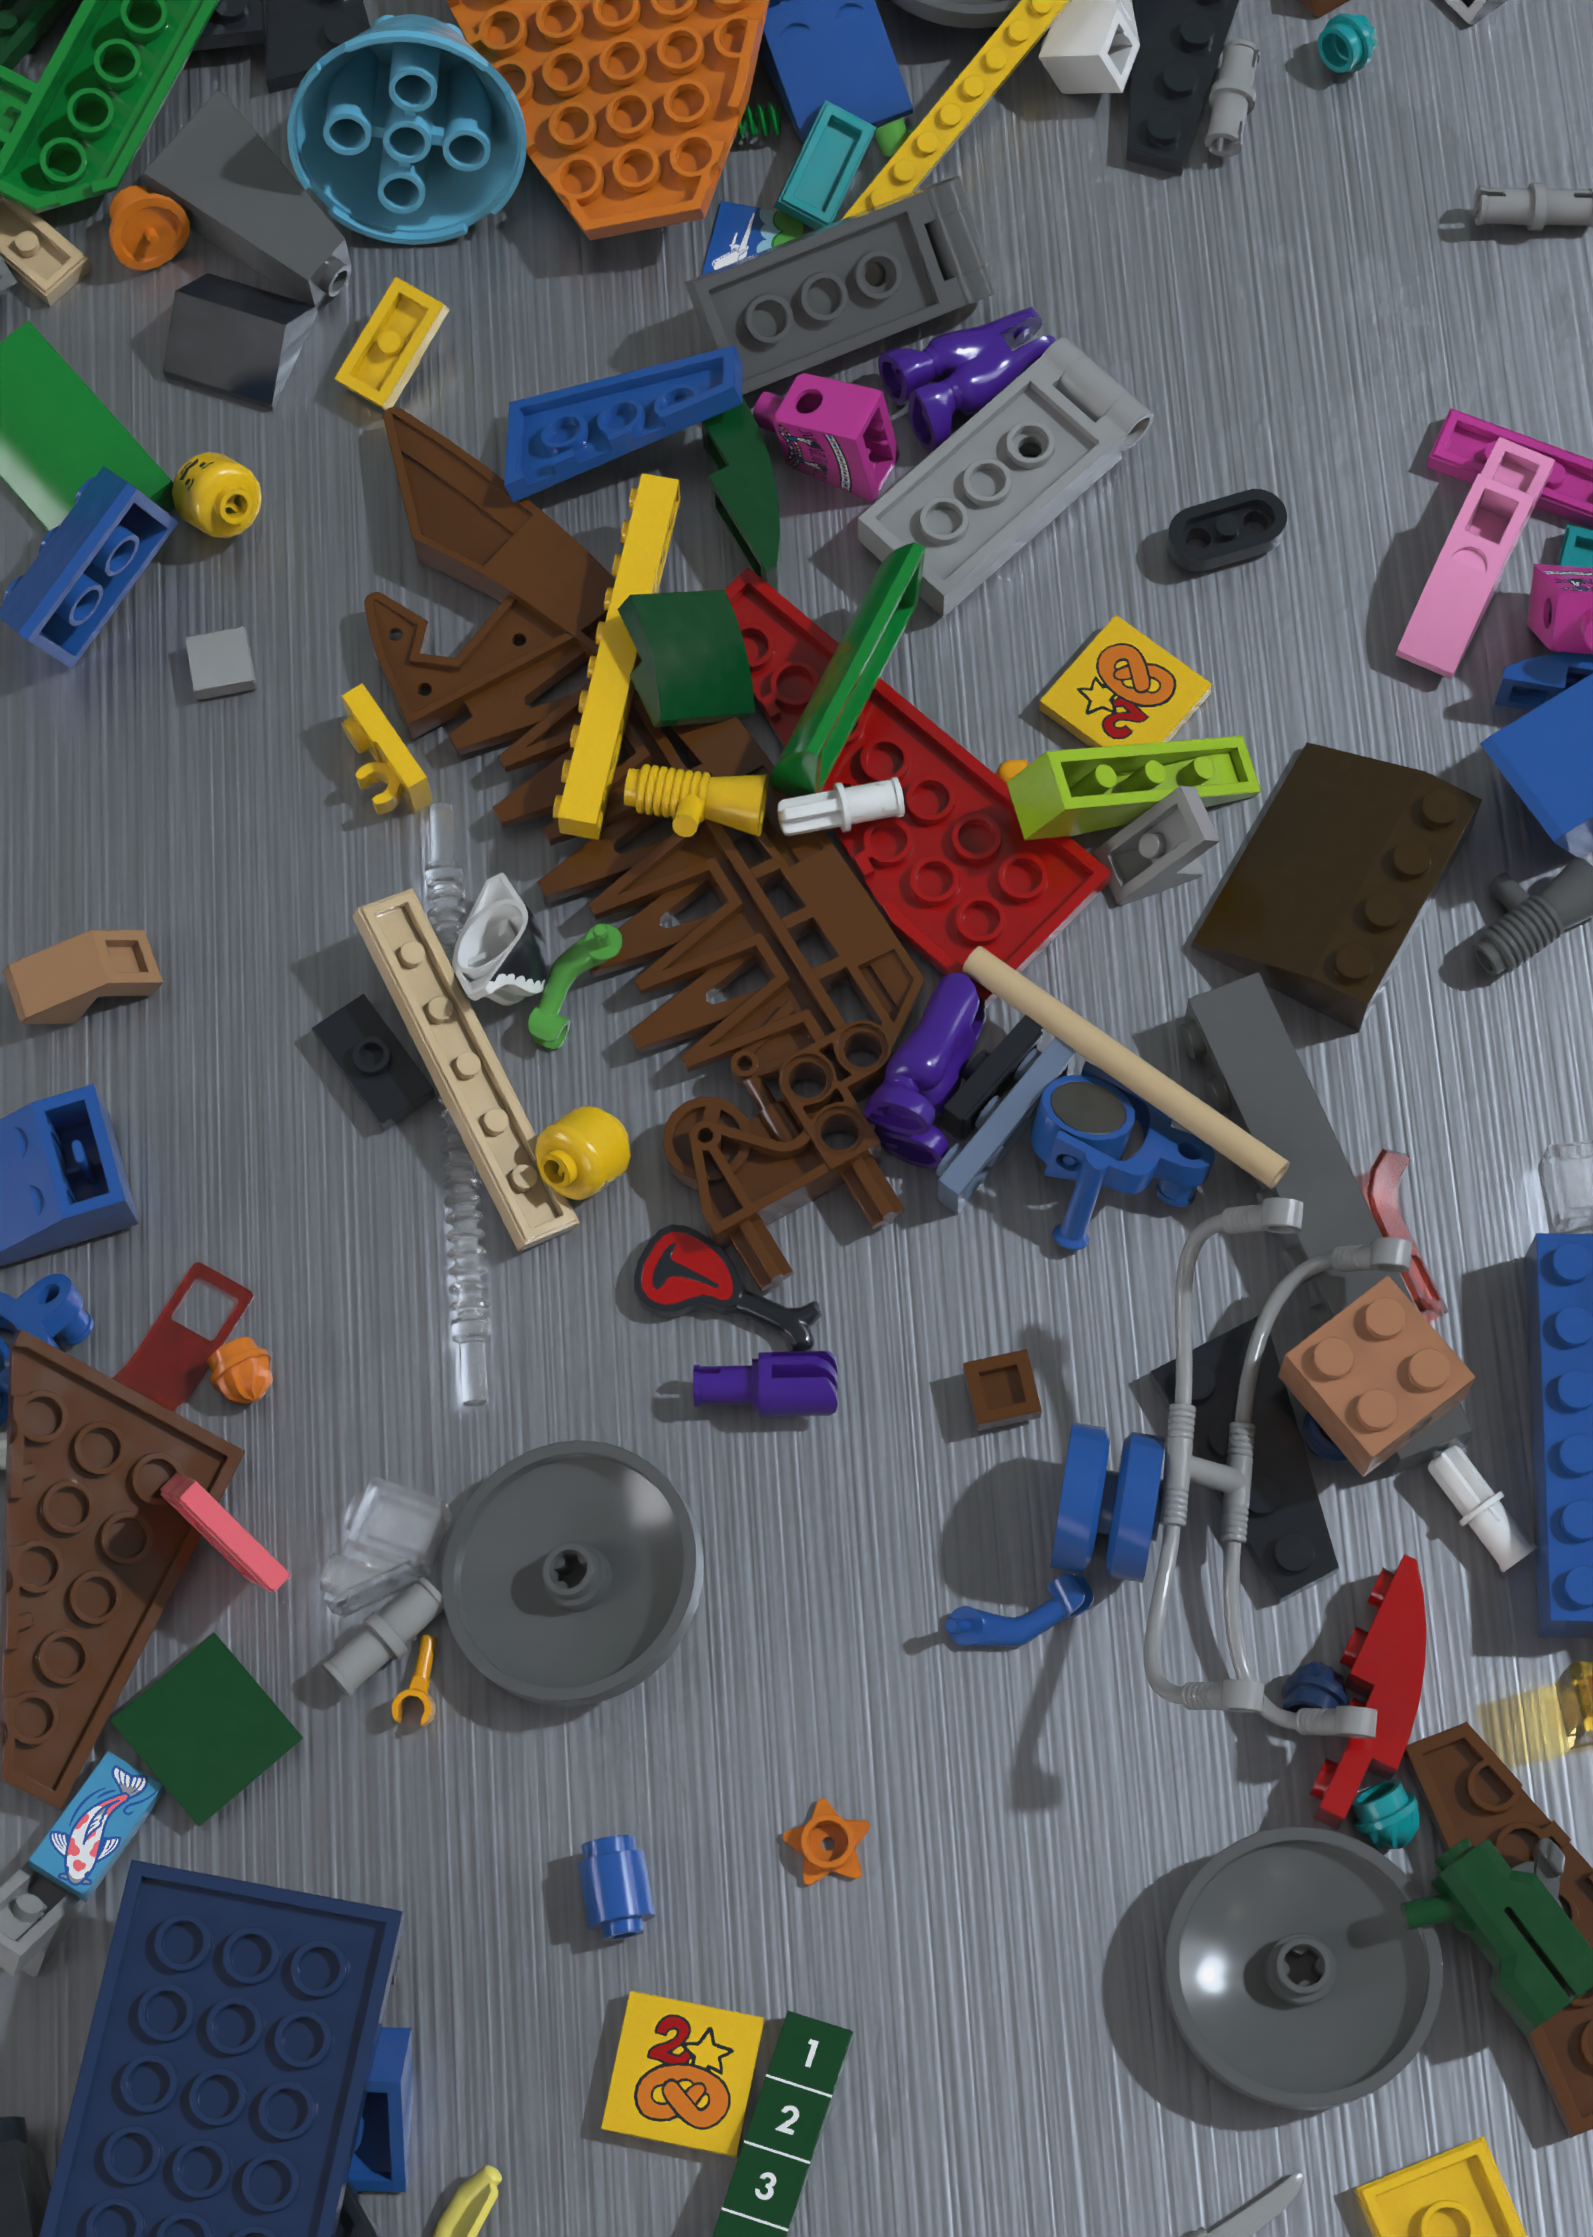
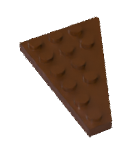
[0,1329,245,1809]

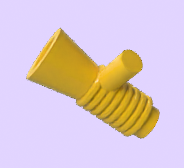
[624,764,769,837]

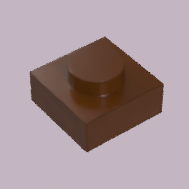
[963,1349,1042,1431]

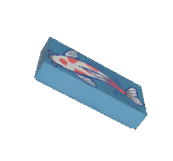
[28,1751,165,1902]

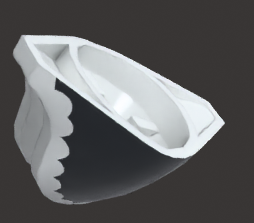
[452,872,549,1006]

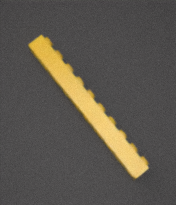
[841,0,1072,220]
[553,473,681,840]

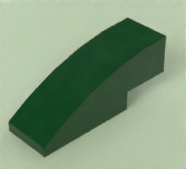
[701,397,782,593]

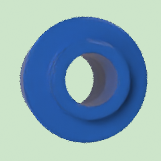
[577,1835,655,1940]

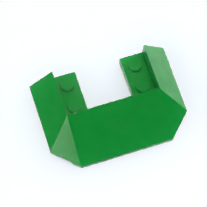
[0,0,220,213]

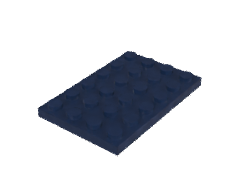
[39,1860,406,2237]

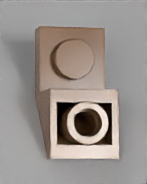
[3,930,163,1024]

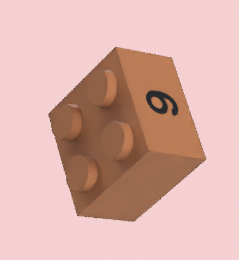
[1278,1275,1476,1478]

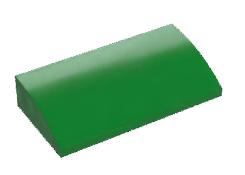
[0,321,175,532]
[769,542,926,797]

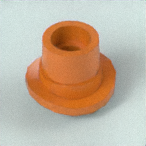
[109,185,190,271]

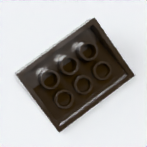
[1191,742,1482,1032]

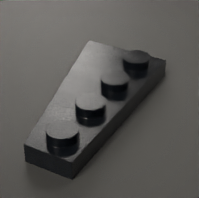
[1126,0,1242,175]

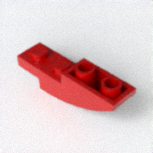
[1309,1554,1427,1830]

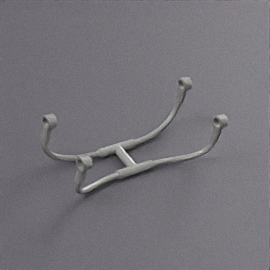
[1144,1197,1412,1739]

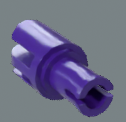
[693,1351,838,1417]

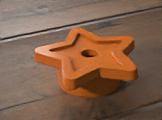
[783,1798,870,1885]

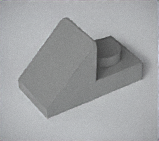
[1094,786,1220,905]
[0,1861,86,1977]

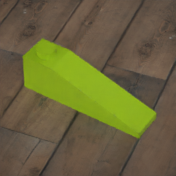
[1007,735,1262,840]

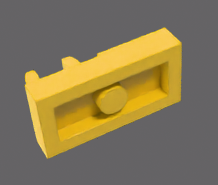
[334,276,450,411]
[341,683,433,814]

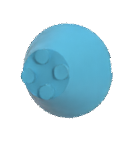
[287,14,527,245]

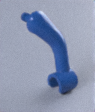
[945,1574,1094,1647]

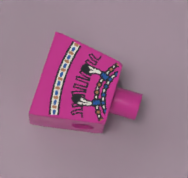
[753,373,900,503]
[1527,564,1593,654]

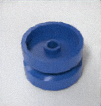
[1050,1422,1165,1583]

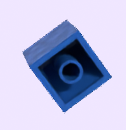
[1480,673,1593,858]

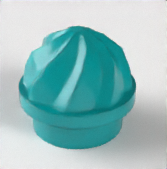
[1318,13,1379,73]
[1351,1779,1419,1850]

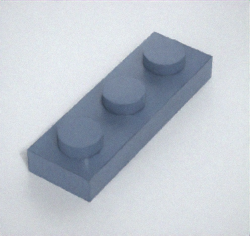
[935,1037,1076,1215]

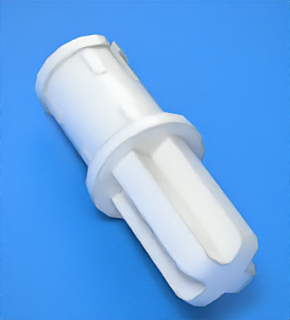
[777,777,905,836]
[1428,1446,1538,1573]

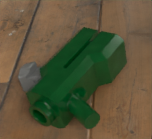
[1400,1837,1593,2036]

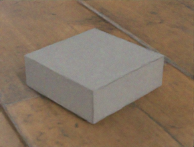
[185,626,257,700]

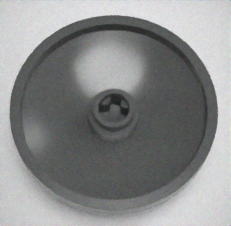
[442,1440,704,1707]
[1163,1826,1443,2110]

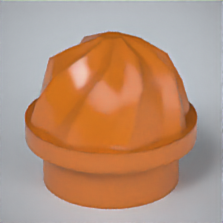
[207,1337,273,1404]

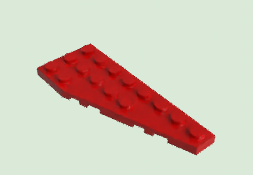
[725,567,1112,1010]

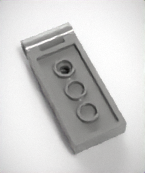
[858,337,1154,618]

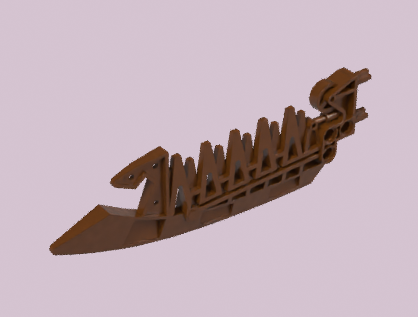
[364,407,925,1292]

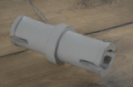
[1204,39,1260,157]
[1474,182,1593,231]
[322,1576,445,1697]

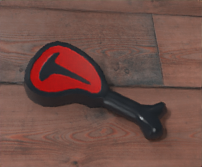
[634,1224,822,1351]

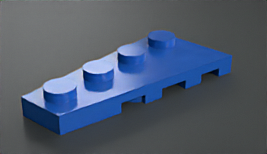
[504,345,743,503]

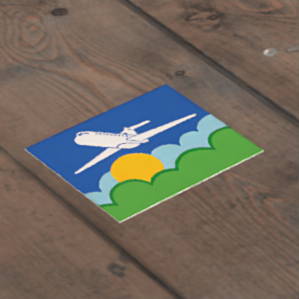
[702,201,804,275]

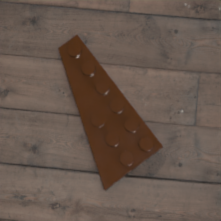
[1403,1722,1593,2138]

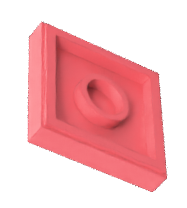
[160,1473,291,1592]

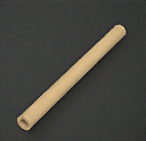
[962,946,1290,1189]

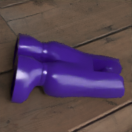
[878,307,1056,452]
[864,973,986,1169]

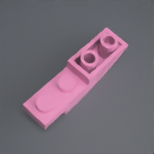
[1396,437,1555,679]

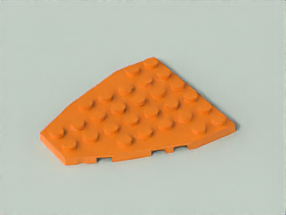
[446,0,770,241]

